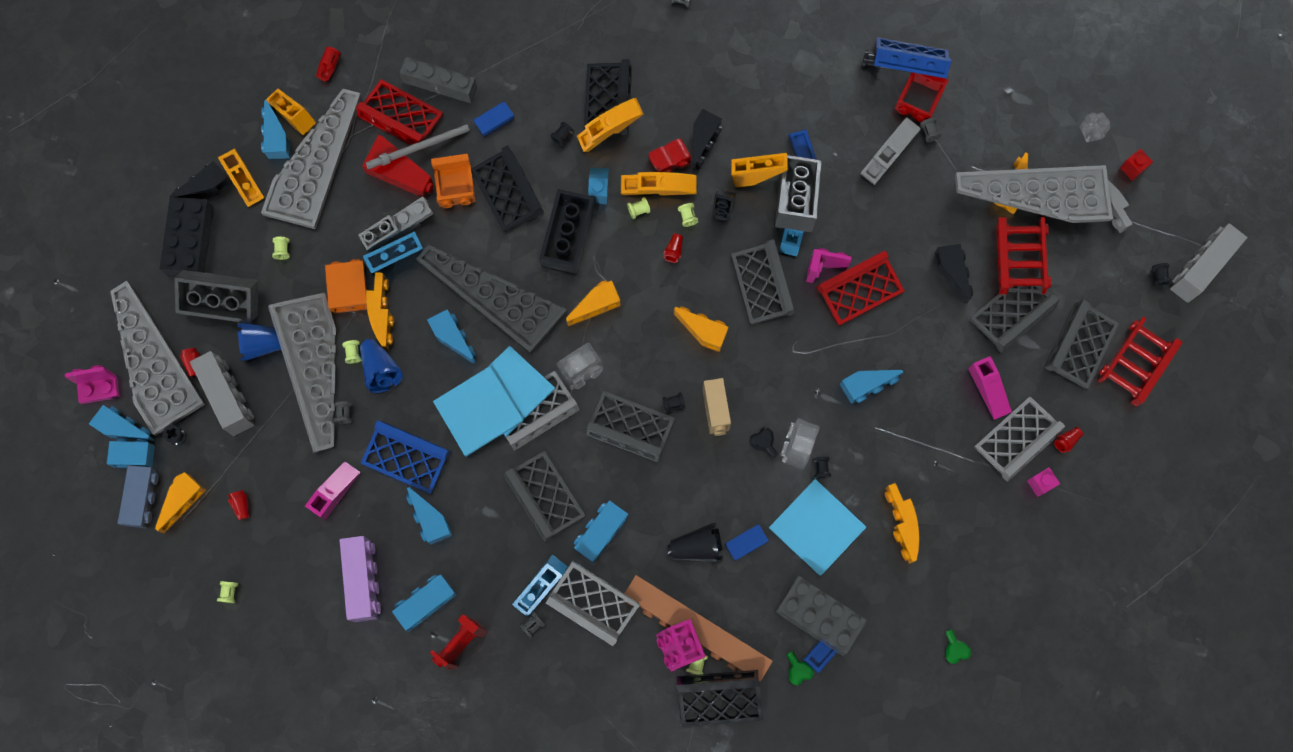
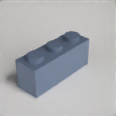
[118,465,159,528]

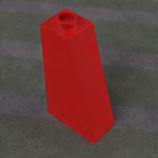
[362,135,434,198]

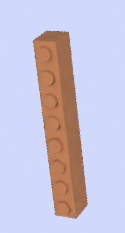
[624,575,773,682]

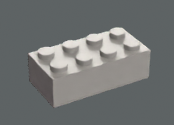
[1170,223,1248,303]
[190,351,255,436]

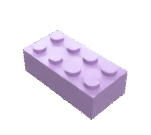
[340,536,381,622]

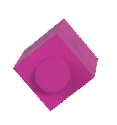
[1027,467,1060,497]

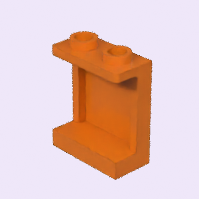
[431,153,476,208]
[325,259,367,314]

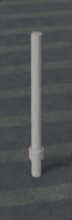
[366,124,469,169]

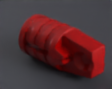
[316,46,341,82]

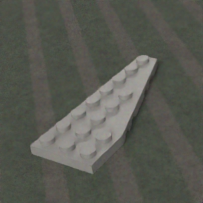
[261,89,362,229]
[955,165,1113,223]
[110,281,205,436]
[268,293,336,453]

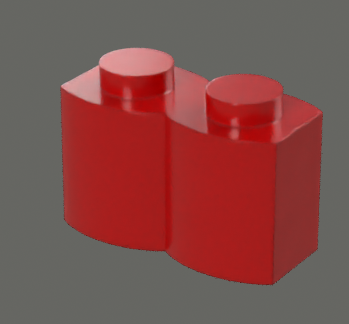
[648,138,691,173]

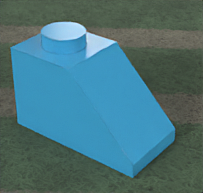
[588,168,609,204]

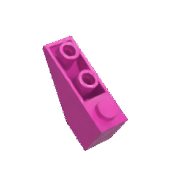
[968,356,1012,420]
[305,461,361,520]

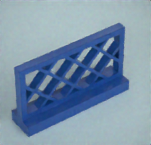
[874,38,951,78]
[360,420,451,494]

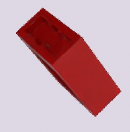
[895,72,949,123]

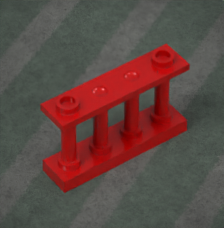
[996,217,1051,294]
[1098,316,1183,407]
[430,614,487,669]

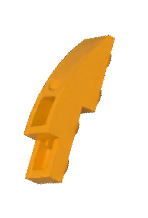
[577,98,644,152]
[621,172,697,196]
[366,272,394,351]
[885,483,919,564]

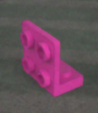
[806,248,852,283]
[65,365,120,404]
[656,619,705,672]

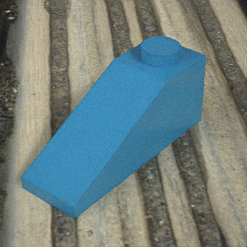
[512,554,568,617]

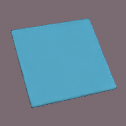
[487,346,555,437]
[433,366,524,457]
[769,479,866,576]

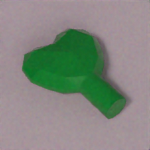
[945,629,972,664]
[786,651,814,686]

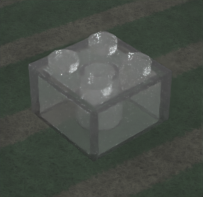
[556,342,603,390]
[780,419,820,469]

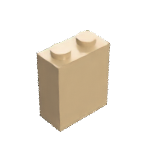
[702,378,731,436]

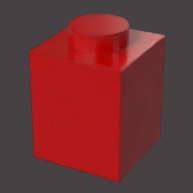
[1120,149,1153,181]

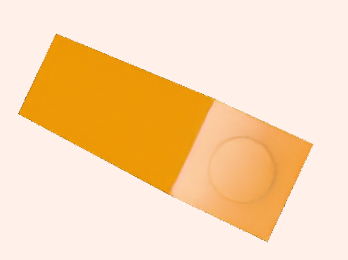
[266,89,316,135]
[218,148,264,207]
[731,153,788,187]
[566,280,621,327]
[155,472,206,533]

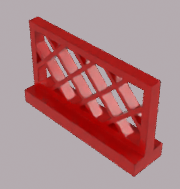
[356,79,443,145]
[816,250,905,326]

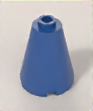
[237,323,281,361]
[360,338,403,393]

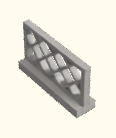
[505,371,580,451]
[974,397,1065,482]
[546,561,640,646]

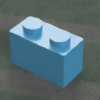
[107,438,155,468]

